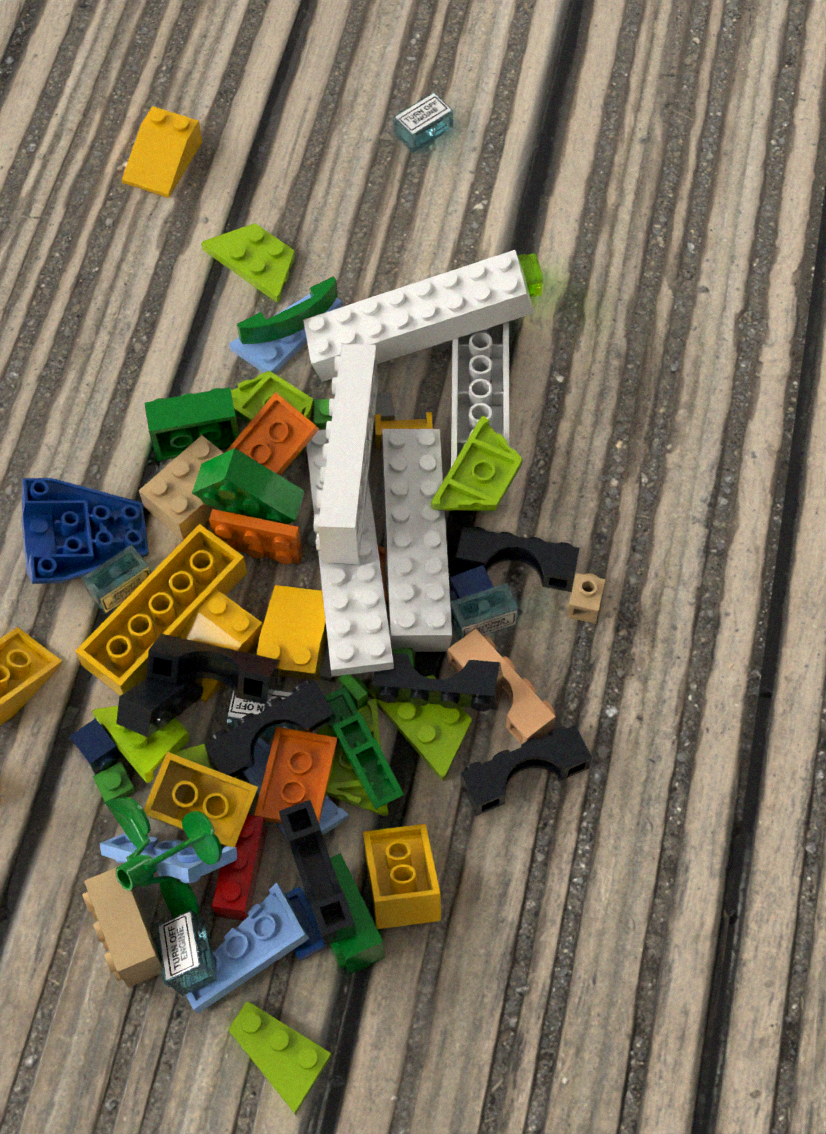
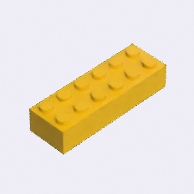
[75,524,247,696]

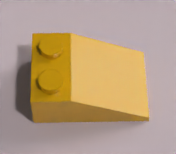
[122,106,203,198]
[256,585,327,681]
[179,589,263,703]
[0,627,62,726]
[143,752,258,847]
[363,824,441,929]

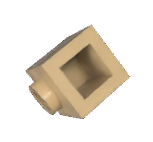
[567,573,606,624]

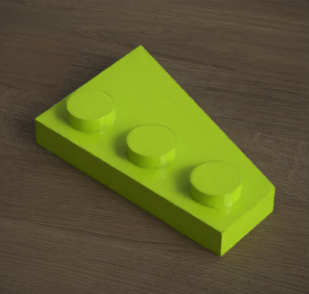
[228,1001,332,1116]

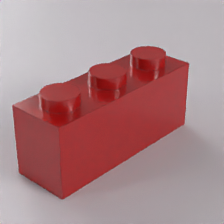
[212,815,267,921]

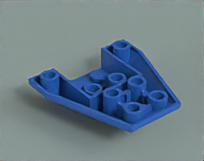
[21,478,149,584]

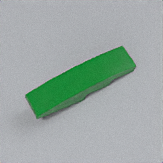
[325,686,404,810]

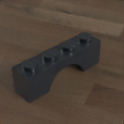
[455,527,580,592]
[146,634,280,704]
[372,653,503,712]
[205,680,336,777]
[460,725,592,816]
[279,800,357,947]

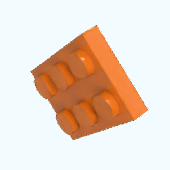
[226,392,319,476]
[209,509,303,564]
[254,727,338,824]

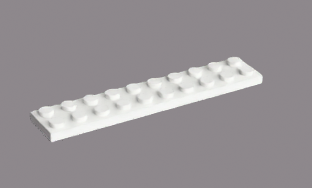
[306,430,394,676]

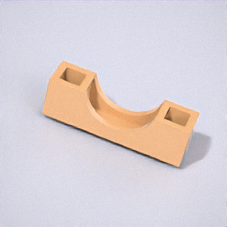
[447,628,556,745]

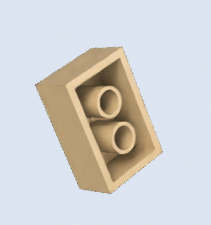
[139,435,223,541]
[82,867,165,988]

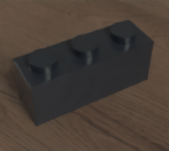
[116,678,203,737]

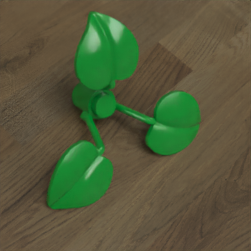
[104,797,222,924]

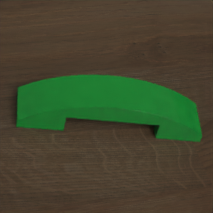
[237,276,338,344]

